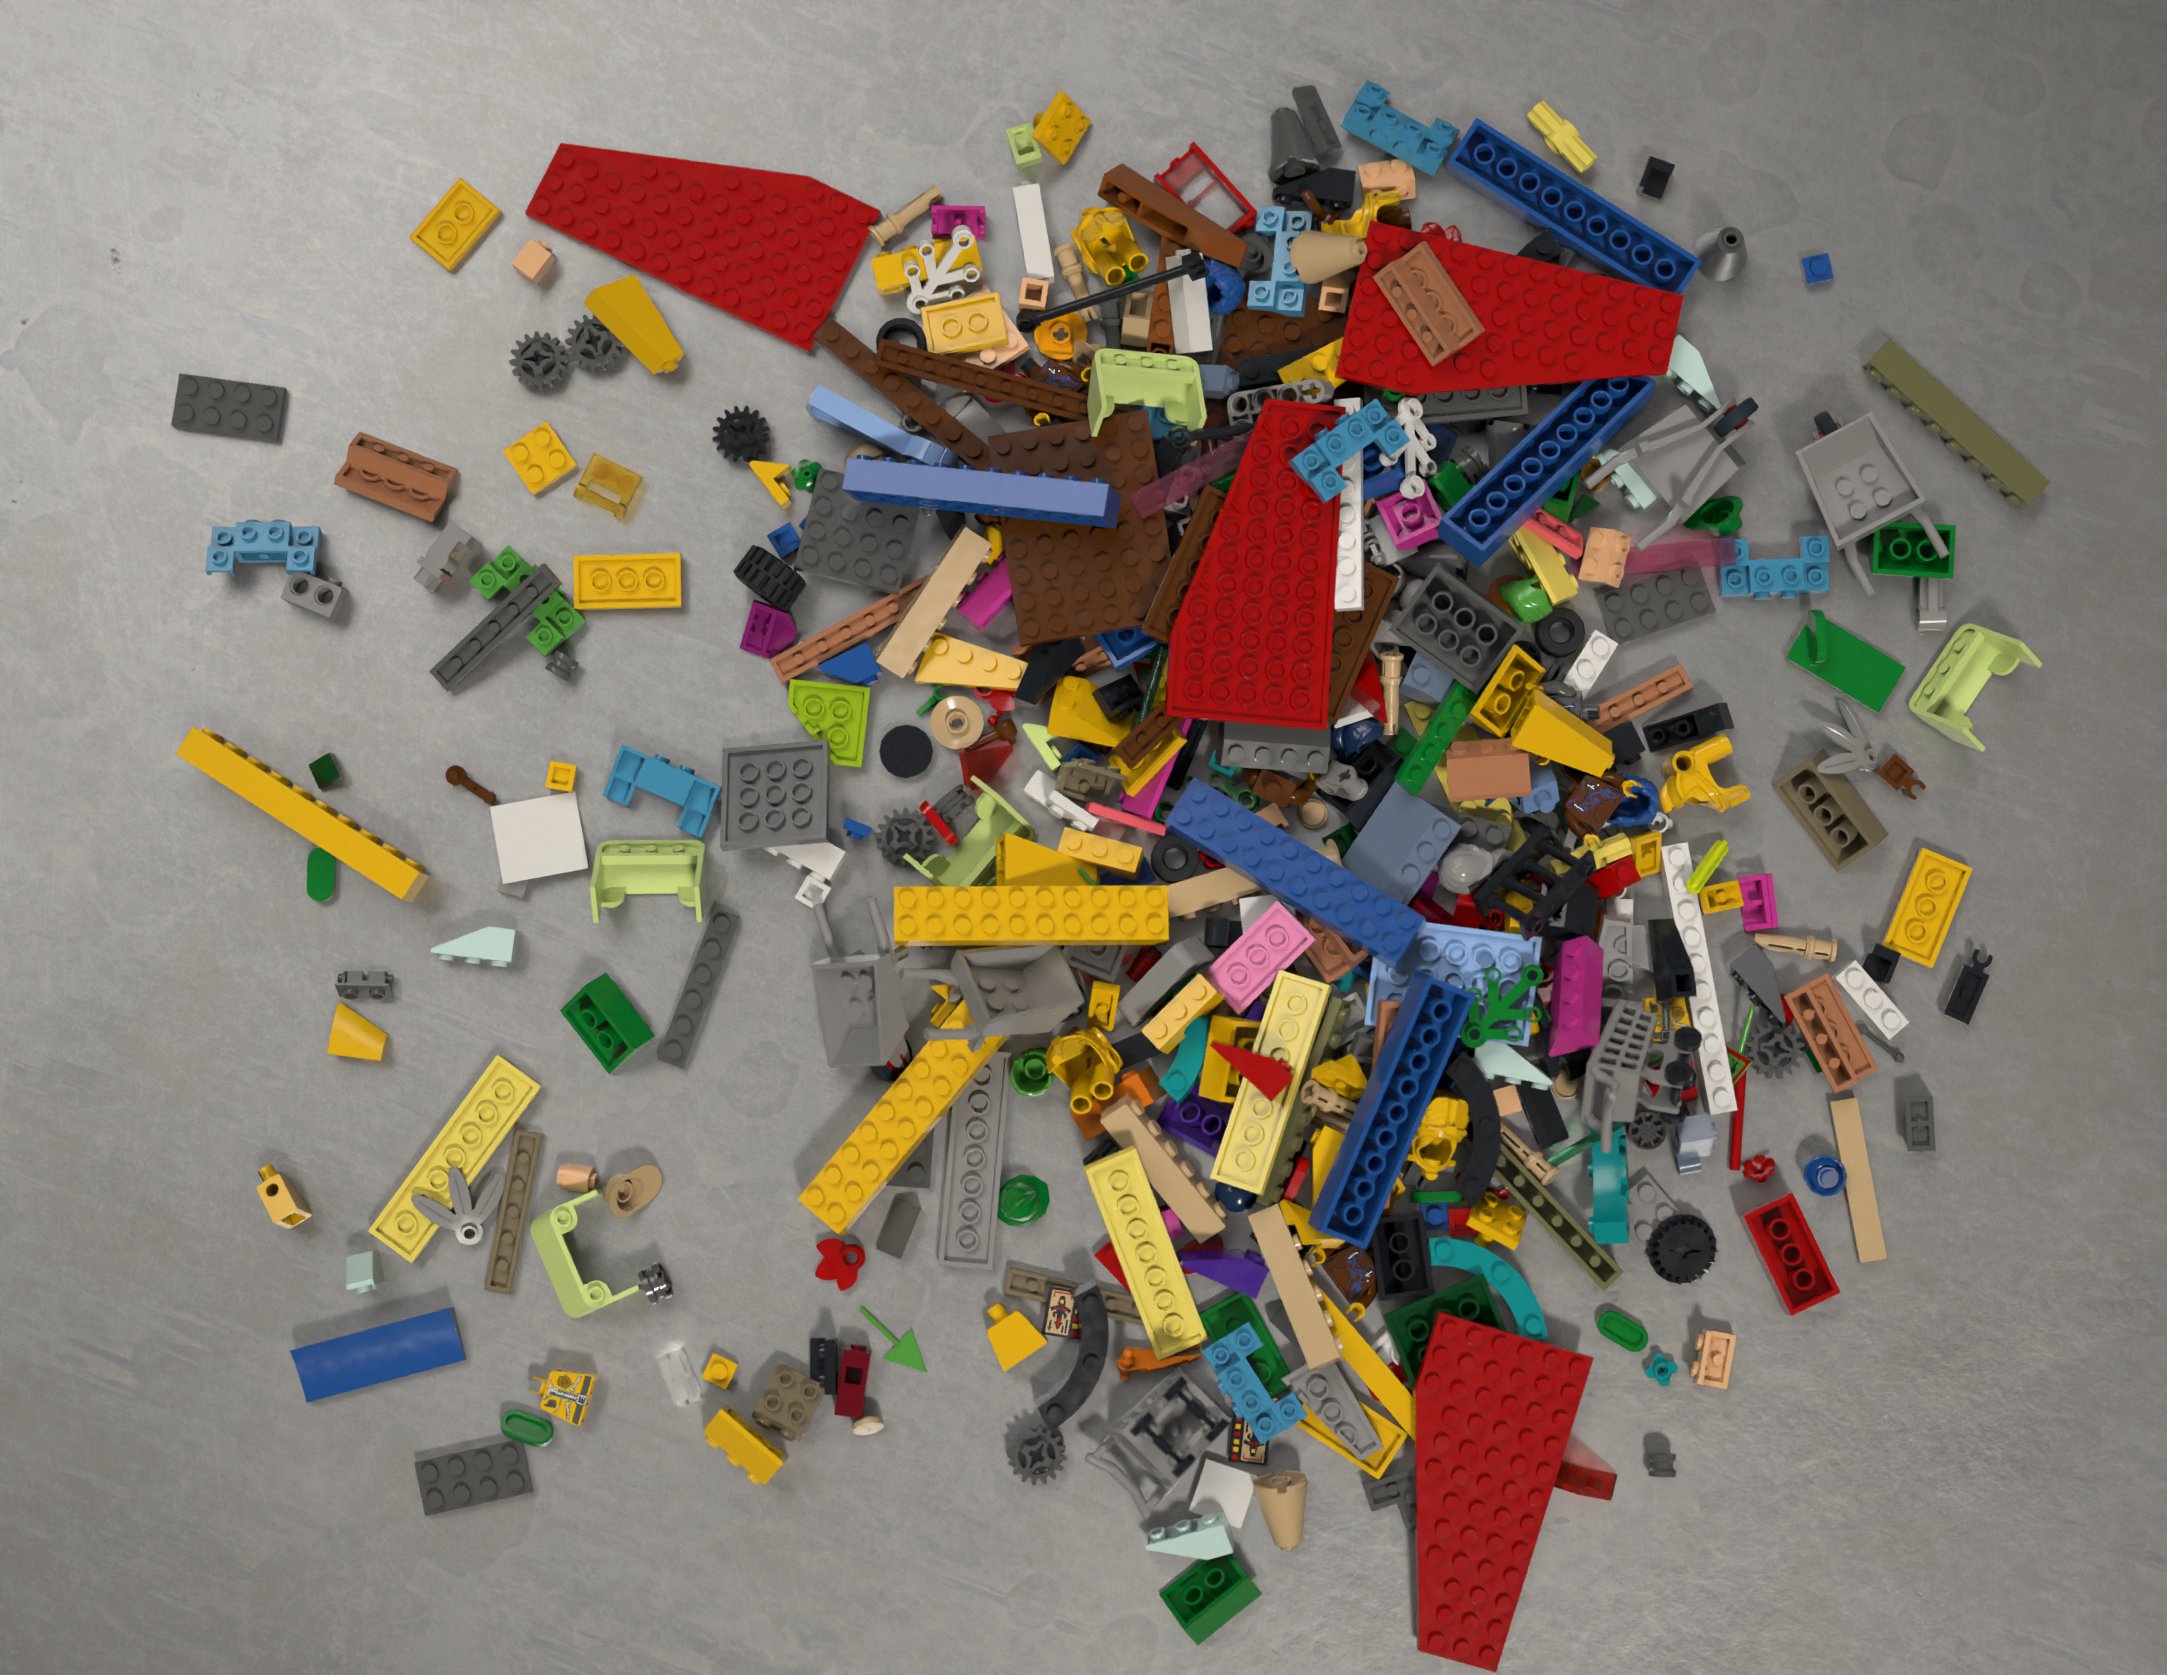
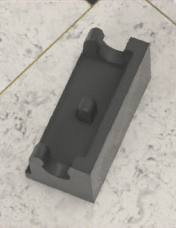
[1905,1096,1936,1151]

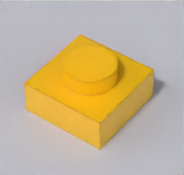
[545,761,578,793]
[702,1352,739,1389]

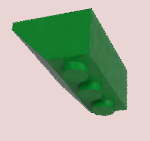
[1424,461,1475,514]
[1867,521,1956,580]
[560,973,655,1074]
[1159,1553,1262,1645]

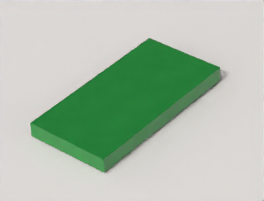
[1785,619,1906,714]
[1198,1292,1291,1399]

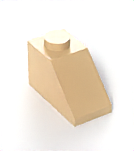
[1120,290,1154,348]

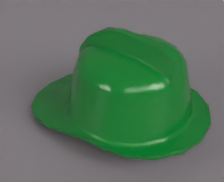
[1682,496,1743,537]

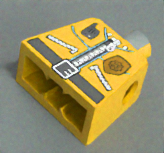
[1642,982,1691,1042]
[529,1369,598,1427]

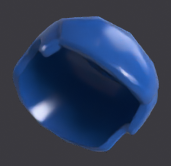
[1804,1155,1847,1197]

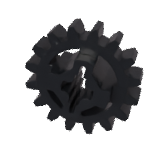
[712,406,771,464]

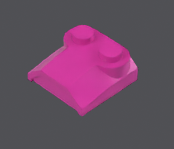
[1375,479,1442,550]

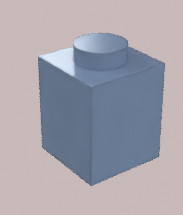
[1199,364,1240,399]

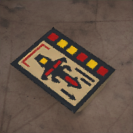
[1041,1286,1079,1340]
[1228,1413,1269,1466]

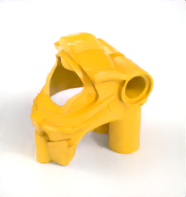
[1320,189,1401,273]
[1070,206,1149,286]
[1660,733,1751,814]
[1045,1026,1123,1114]
[1405,1088,1468,1180]

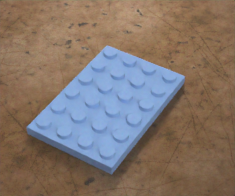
[1364,922,1542,1047]

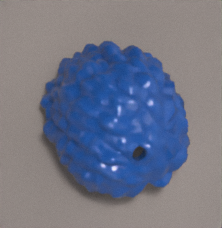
[1203,257,1246,315]
[1606,773,1660,828]

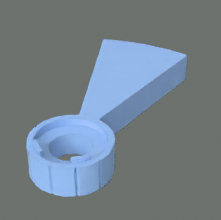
[805,384,959,468]

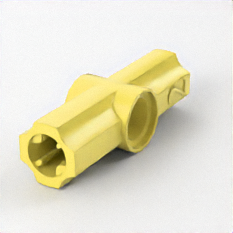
[1526,100,1598,174]
[1548,832,1632,876]

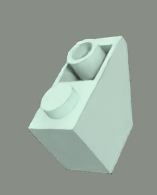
[346,1250,385,1294]

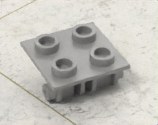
[1363,514,1419,569]

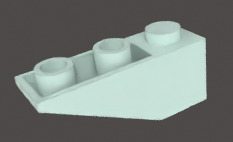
[1662,334,1721,414]
[1593,446,1658,513]
[431,927,520,967]
[1474,1041,1556,1090]
[1145,1511,1234,1560]

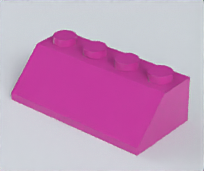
[956,553,1013,633]
[1118,718,1192,821]
[1548,935,1604,1057]

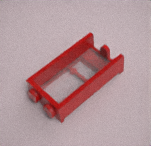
[1153,141,1257,236]

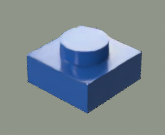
[1800,253,1834,286]
[767,522,801,560]
[1062,741,1101,762]
[843,818,873,842]
[1420,1202,1449,1231]

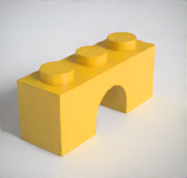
[1057,827,1144,881]
[1141,973,1225,1054]

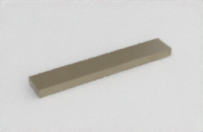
[484,1129,544,1295]
[1003,1266,1143,1326]

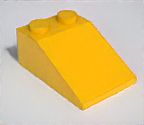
[1047,675,1135,747]
[1308,1125,1345,1211]

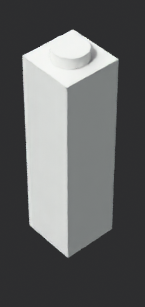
[1013,181,1055,283]
[1165,249,1213,354]

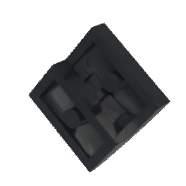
[1534,1021,1560,1078]

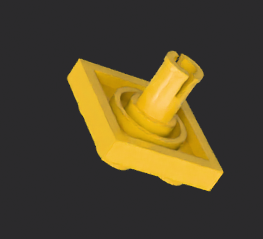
[1031,91,1091,165]
[1466,1191,1528,1250]

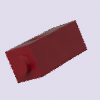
[834,1344,872,1419]

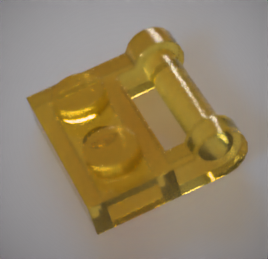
[573,453,643,520]

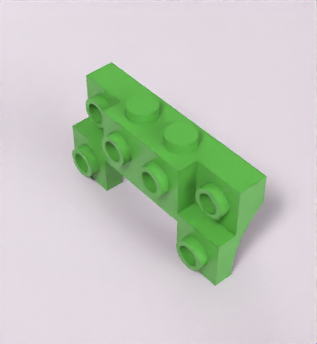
[469,545,586,657]

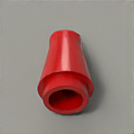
[1126,945,1164,983]

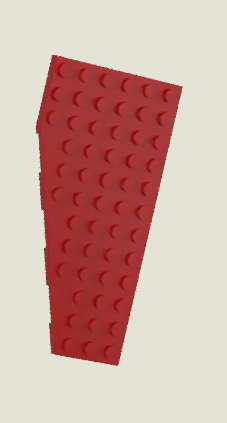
[525,143,881,353]
[1334,220,1684,396]
[1164,399,1346,731]
[1413,1311,1594,1672]

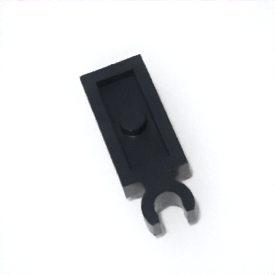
[1941,949,1993,1025]

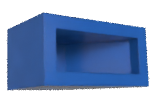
[818,642,882,687]

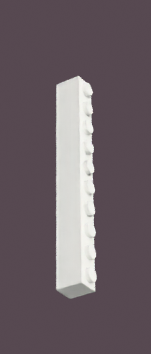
[1660,842,1737,1115]

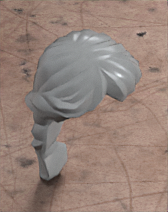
[1437,843,1516,895]

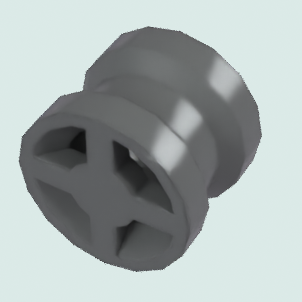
[545,650,579,681]
[1648,1453,1676,1477]

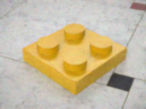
[503,421,578,496]

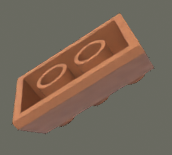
[1446,737,1532,802]

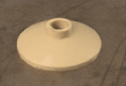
[930,696,984,749]

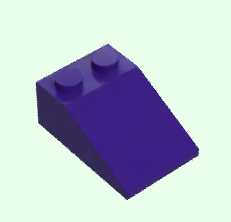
[1156,1085,1233,1161]
[1176,1248,1270,1299]

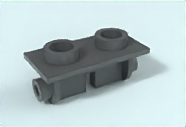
[335,971,394,1000]

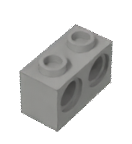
[280,572,348,621]

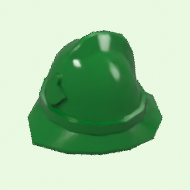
[997,1175,1050,1226]

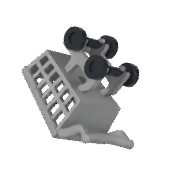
[1580,999,1702,1153]
[1085,1365,1233,1518]

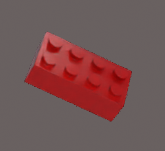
[1738,1192,1841,1316]

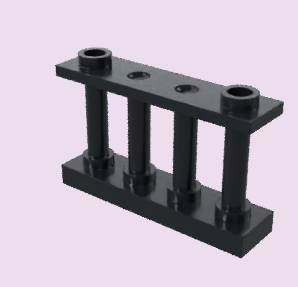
[1473,824,1597,942]

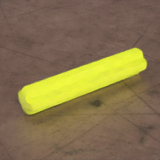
[1685,839,1729,895]

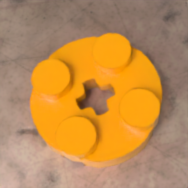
[1034,312,1087,361]

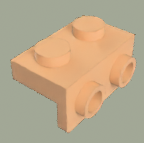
[1357,159,1416,202]
[1578,527,1631,588]
[1690,1329,1736,1389]

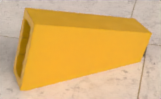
[584,274,685,375]
[1511,689,1615,777]
[996,833,1100,886]

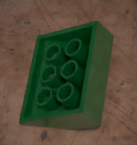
[1382,1273,1507,1391]

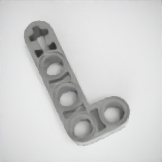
[1227,379,1334,443]
[1117,935,1214,1028]

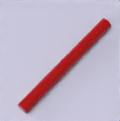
[1729,1070,1747,1171]

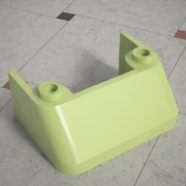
[1087,348,1207,446]
[1909,623,2043,752]
[903,775,1035,886]
[590,840,706,923]
[530,1189,644,1318]

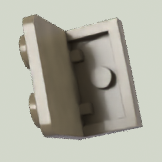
[1054,758,1127,806]
[752,1364,825,1442]

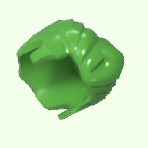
[1498,577,1553,624]
[1009,1047,1056,1097]

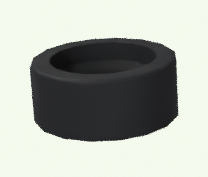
[876,318,927,351]

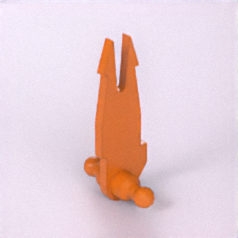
[1117,1345,1203,1382]

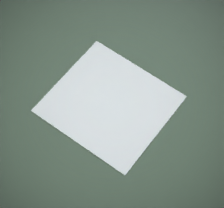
[490,791,589,884]

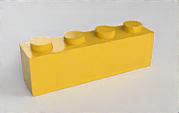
[871,235,983,296]

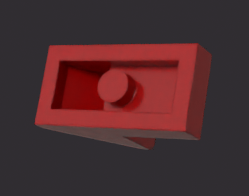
[1584,856,1642,901]

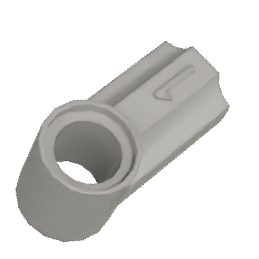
[1915,578,1947,631]

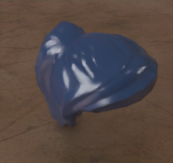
[1330,717,1385,763]

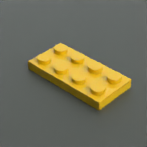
[573,553,682,610]
[1881,848,1973,968]
[1295,1398,1408,1480]

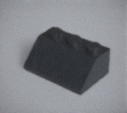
[1315,739,1404,833]
[1371,1211,1434,1301]

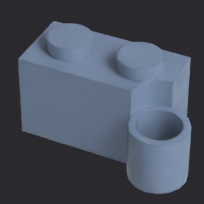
[1671,1113,1717,1175]

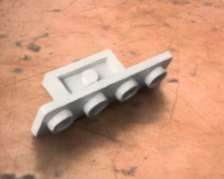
[1024,770,1126,841]

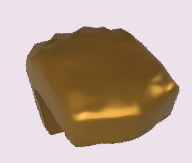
[1579,457,1612,493]

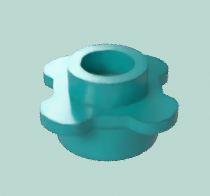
[1645,1354,1678,1386]

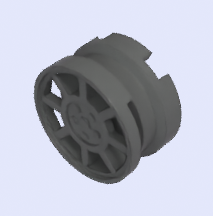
[1450,445,1490,485]
[1537,655,1568,686]
[932,784,975,824]
[1626,1112,1667,1150]
[1401,1150,1428,1192]
[638,1261,674,1305]

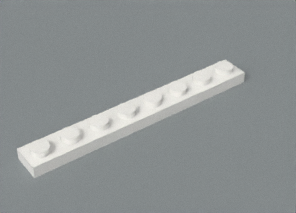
[1334,398,1364,612]

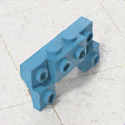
[1340,80,1460,177]
[1247,206,1315,317]
[1288,399,1411,503]
[205,519,322,575]
[1718,535,1830,600]
[602,745,722,838]
[1201,1322,1308,1444]

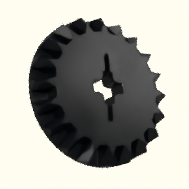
[1648,1214,1718,1285]

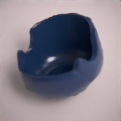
[1214,1181,1258,1213]

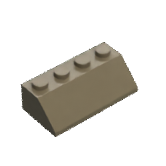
[1772,748,1889,872]

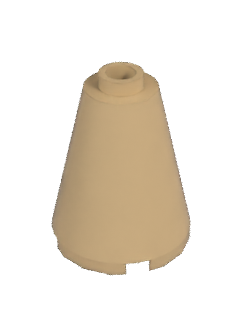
[1290,230,1367,284]
[1253,1470,1308,1551]

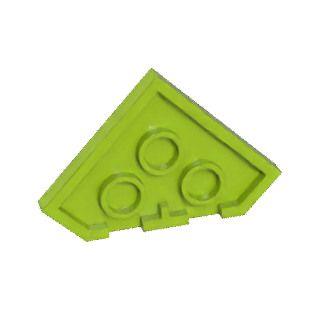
[787,679,871,768]

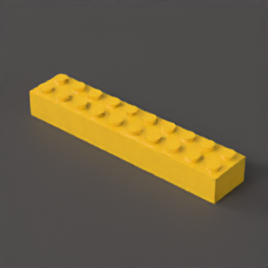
[175,726,429,903]
[894,885,1169,946]
[797,999,1010,1236]

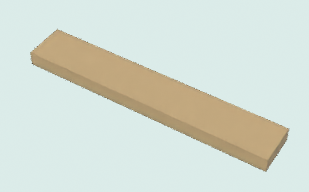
[1828,1097,1887,1263]

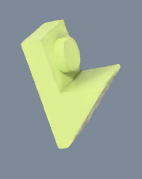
[1006,122,1043,170]
[1022,723,1062,773]

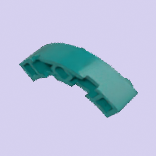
[1159,973,1210,1105]
[1588,1121,1629,1244]
[1427,1237,1548,1340]

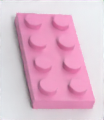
[1202,899,1317,1015]

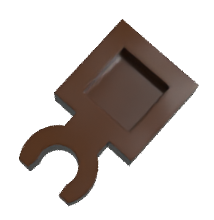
[1875,753,1926,801]

